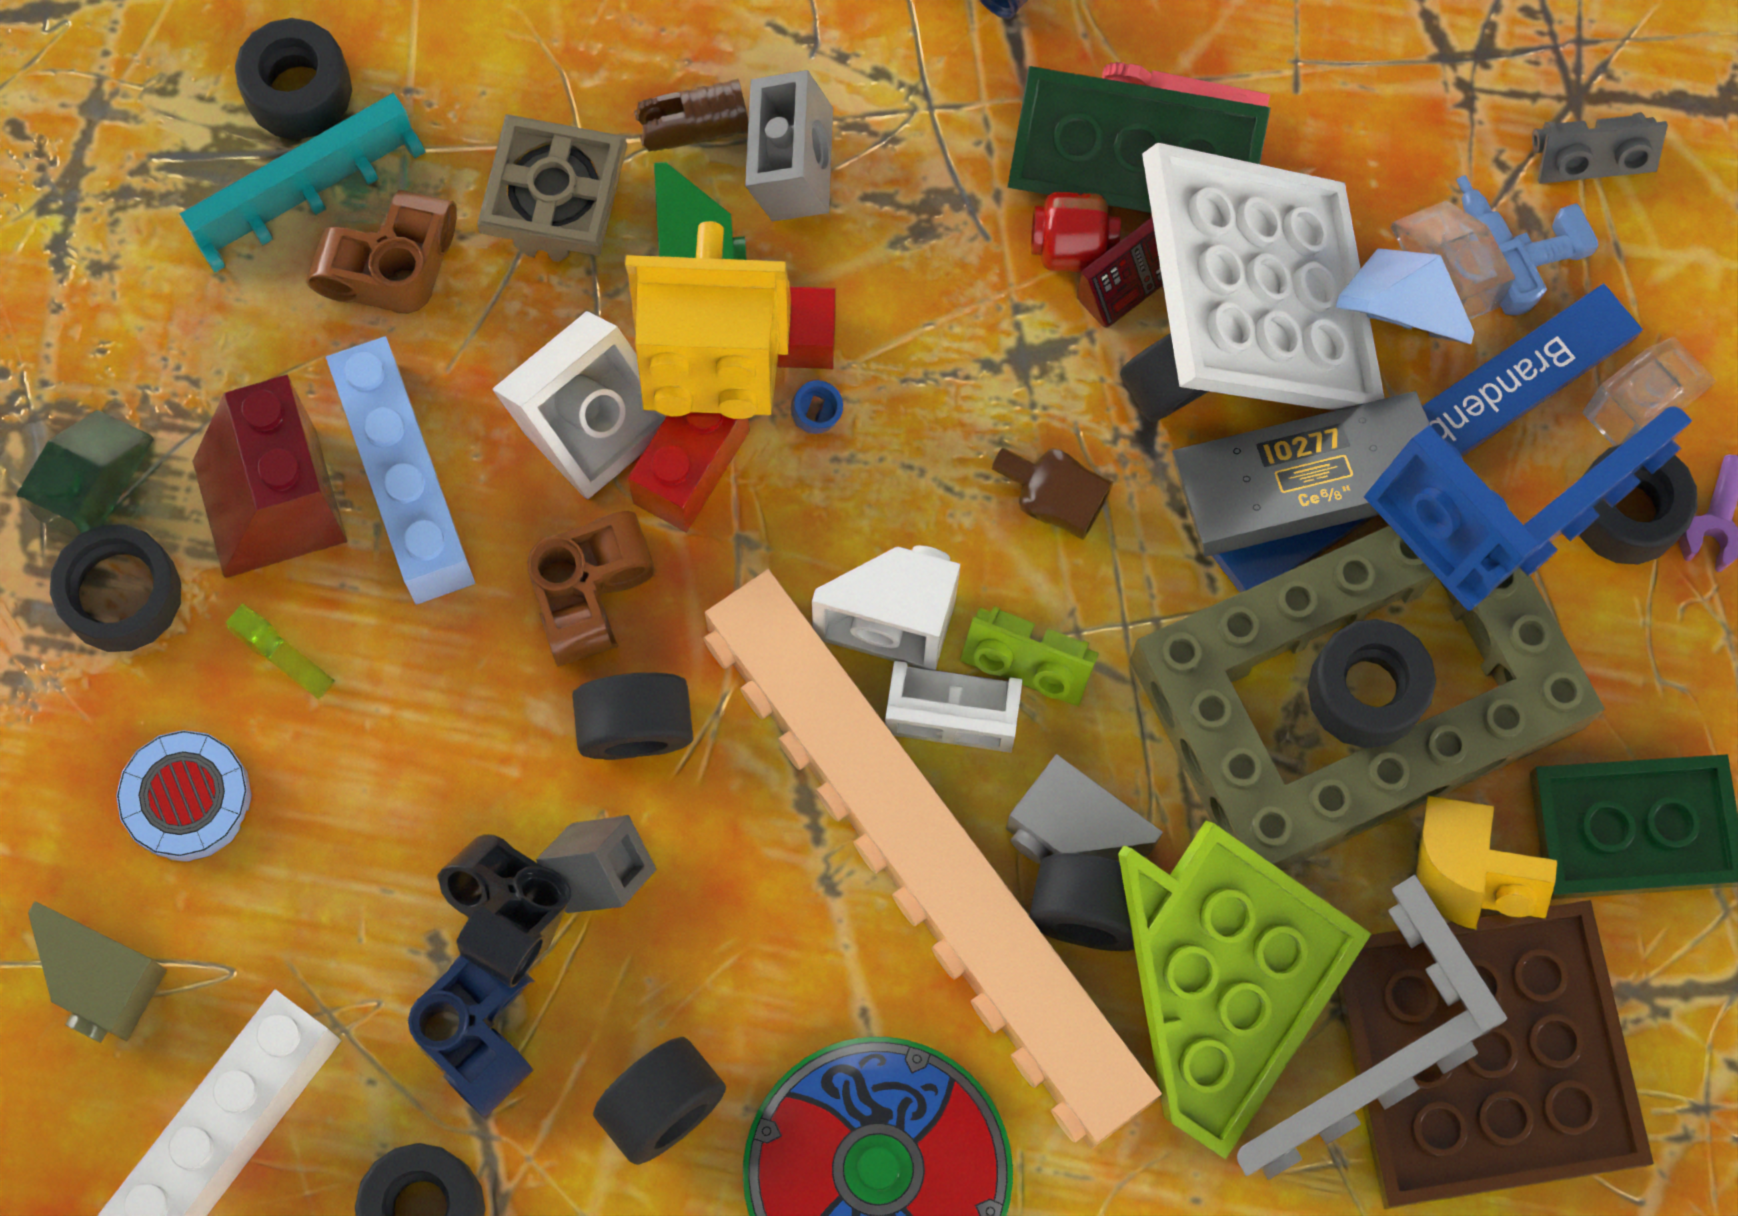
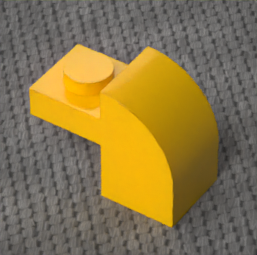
[1416,796,1557,930]

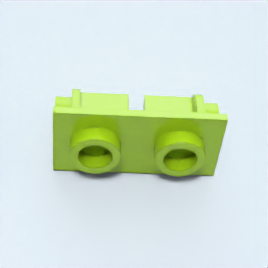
[960,606,1099,707]

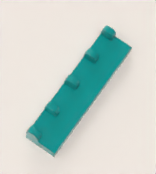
[179,93,426,273]

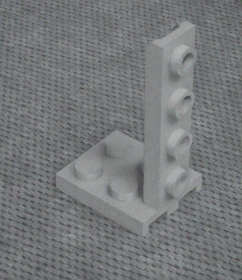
[1237,875,1507,1180]

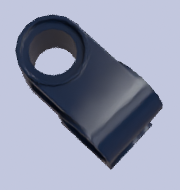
[408,956,535,1118]

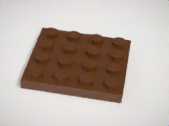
[1338,900,1654,1210]

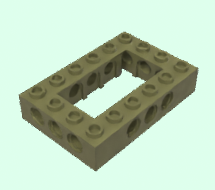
[1129,526,1605,870]

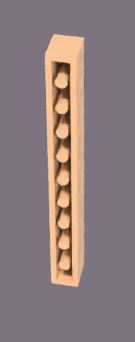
[703,569,1162,1149]

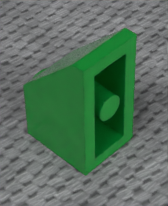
[654,162,747,260]

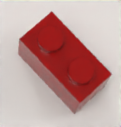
[628,412,750,533]

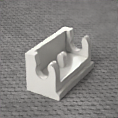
[885,660,1022,753]

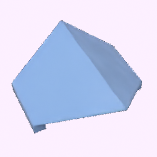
[1336,248,1474,344]

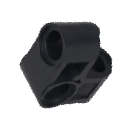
[437,834,571,988]

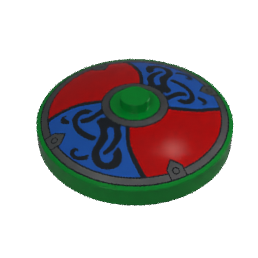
[743,1037,1013,1216]

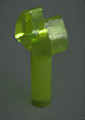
[225,603,335,700]

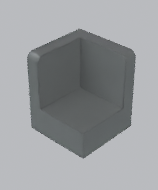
[536,815,657,913]

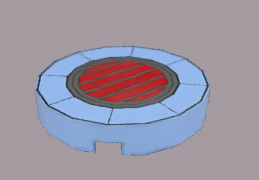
[116,730,252,862]

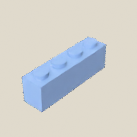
[326,336,476,605]

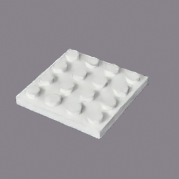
[1142,143,1384,411]

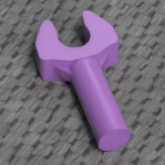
[1679,455,1738,572]

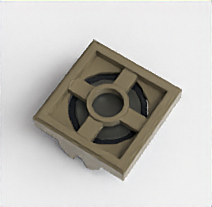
[477,114,627,262]

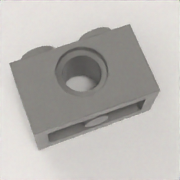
[745,70,833,222]

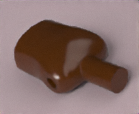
[992,448,1113,540]

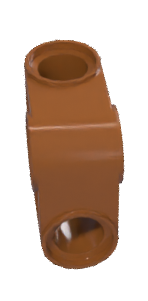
[306,190,457,314]
[527,511,656,667]

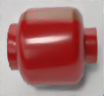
[1031,192,1121,273]

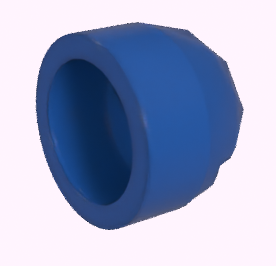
[791,380,843,434]

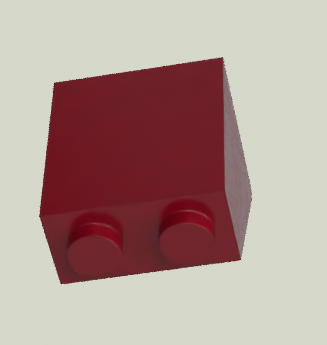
[192,374,348,578]

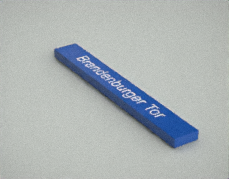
[1211,283,1643,593]

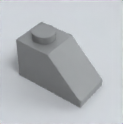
[1006,754,1163,864]

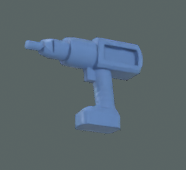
[1456,175,1598,315]

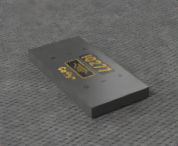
[1172,391,1429,557]

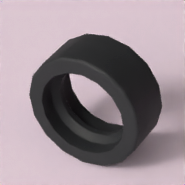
[50,524,181,652]

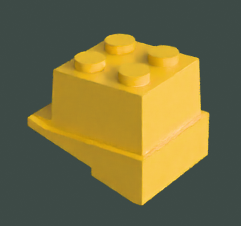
[625,221,791,419]

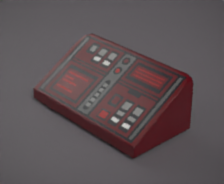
[1077,217,1163,328]

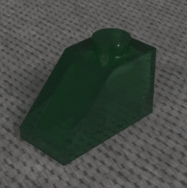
[16,410,154,537]

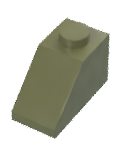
[28,901,167,1043]

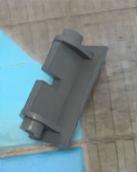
[1532,112,1668,184]

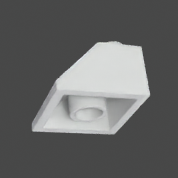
[492,311,667,499]
[812,545,961,671]

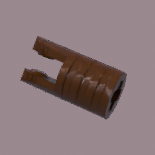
[634,79,749,152]

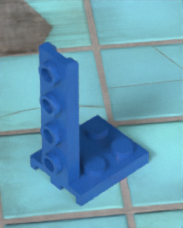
[1363,406,1692,611]

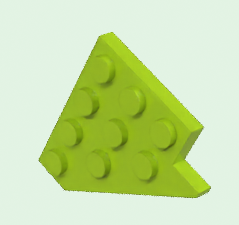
[1118,821,1372,1159]

